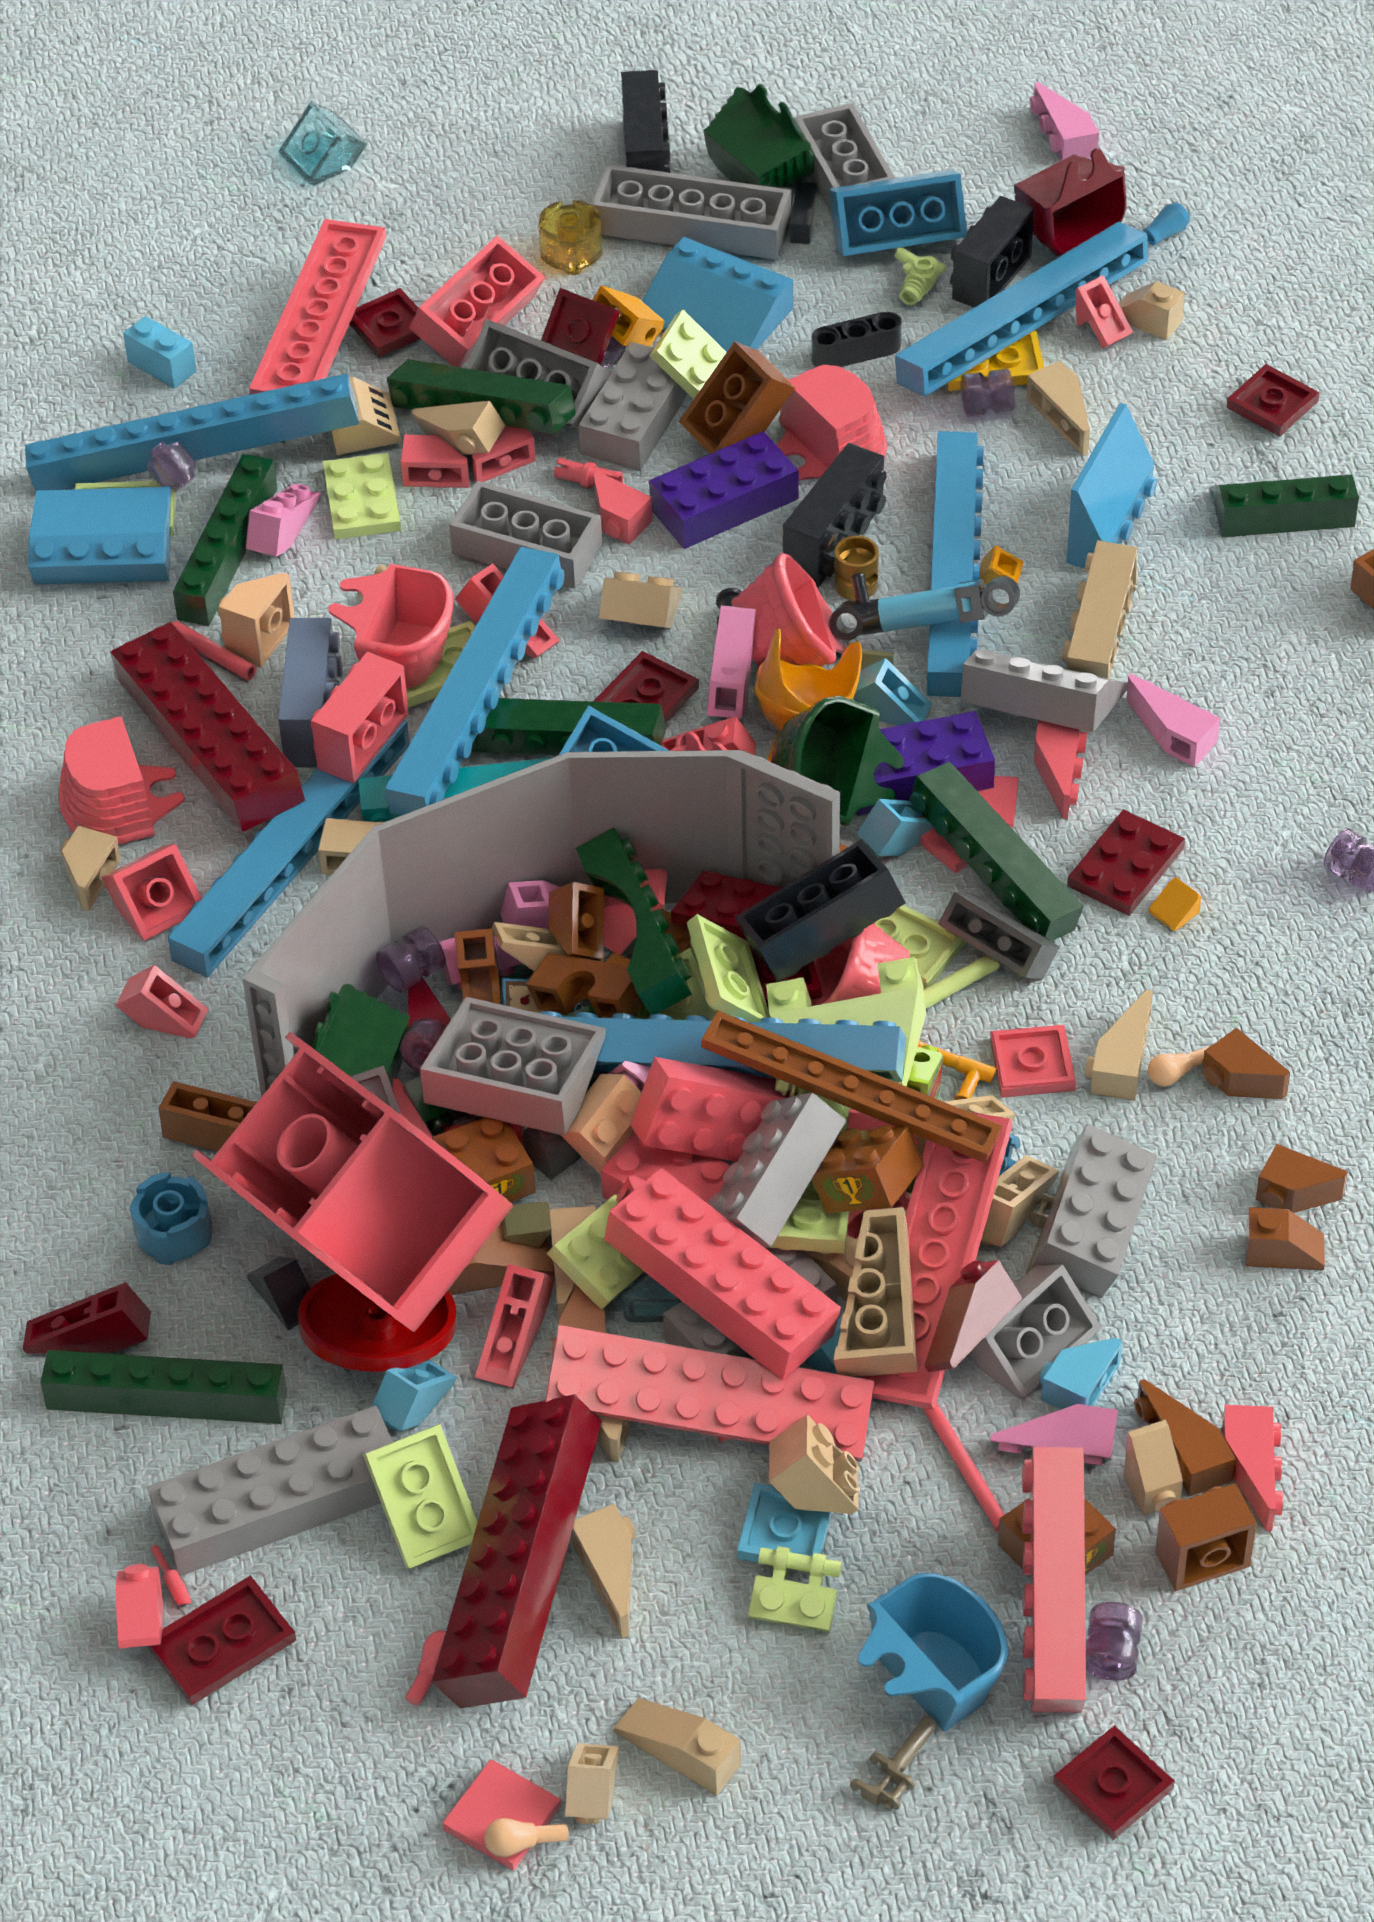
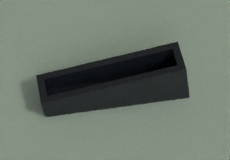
[790,182,816,244]

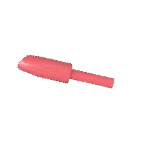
[151,1545,192,1605]

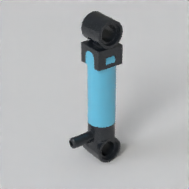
[829,573,1020,641]

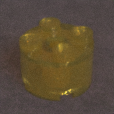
[538,200,603,275]

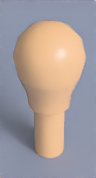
[1147,1046,1209,1087]
[484,1818,568,1857]

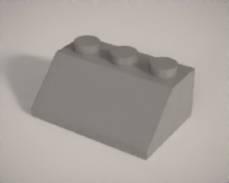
[969,1264,1102,1399]

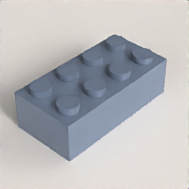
[278,618,343,768]

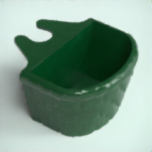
[703,83,814,188]
[771,695,904,826]
[312,984,410,1087]

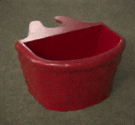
[1014,148,1127,257]

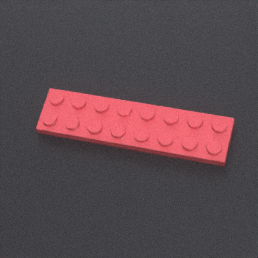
[249,219,386,395]
[859,1112,1013,1409]
[546,1325,874,1462]

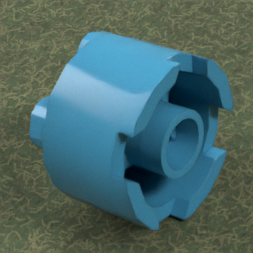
[130,1172,212,1265]

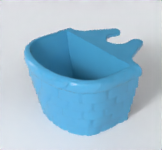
[858,1572,1009,1732]

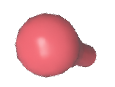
[405,1630,446,1706]

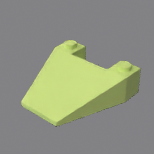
[766,956,926,1121]

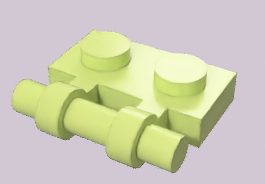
[748,1546,842,1632]

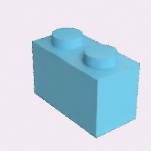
[123,316,197,389]

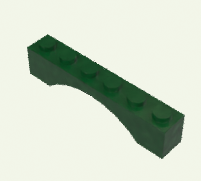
[575,827,692,1015]

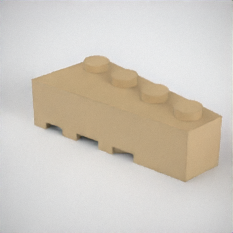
[1062,540,1138,678]
[833,1207,918,1377]

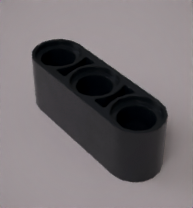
[811,311,902,367]

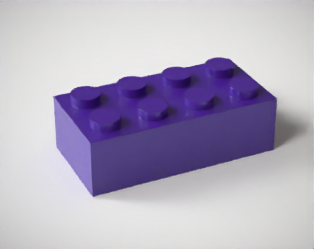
[649,431,799,549]
[856,711,995,816]

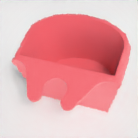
[777,365,887,480]
[732,553,847,667]
[328,564,454,689]
[58,716,185,845]
[811,923,910,1006]

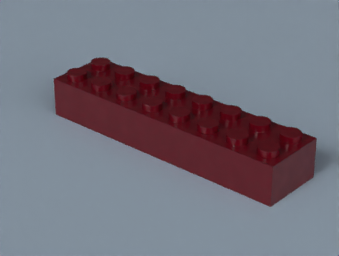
[110,621,305,832]
[431,1394,602,1709]

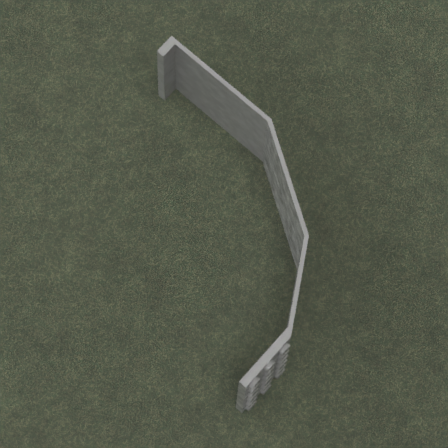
[243,750,840,1097]

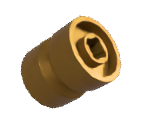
[835,536,879,600]

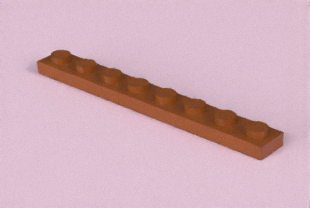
[701,1010,1002,1163]

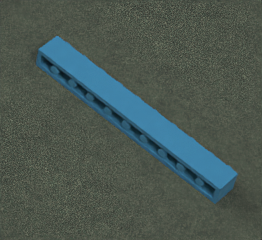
[895,222,1148,396]
[25,373,359,491]
[927,431,984,697]
[385,547,564,816]
[168,720,410,978]
[540,1011,906,1082]

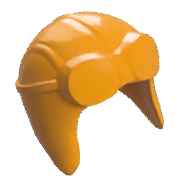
[754,628,862,731]

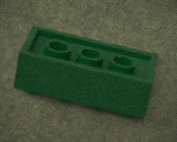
[1210,474,1359,538]

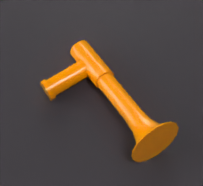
[917,1041,997,1100]

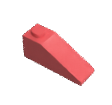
[455,564,560,659]
[475,1264,555,1388]

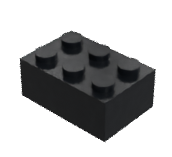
[950,195,1034,308]

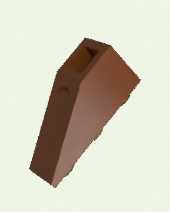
[1134,1379,1236,1497]

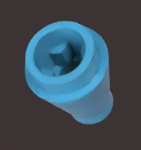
[1143,202,1190,245]

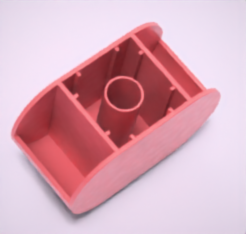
[192,1031,514,1332]

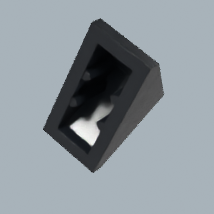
[247,1256,311,1331]

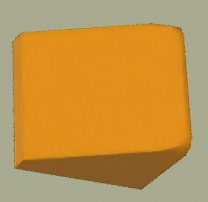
[980,545,1023,584]
[1148,877,1201,932]

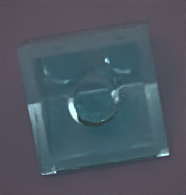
[278,101,368,186]

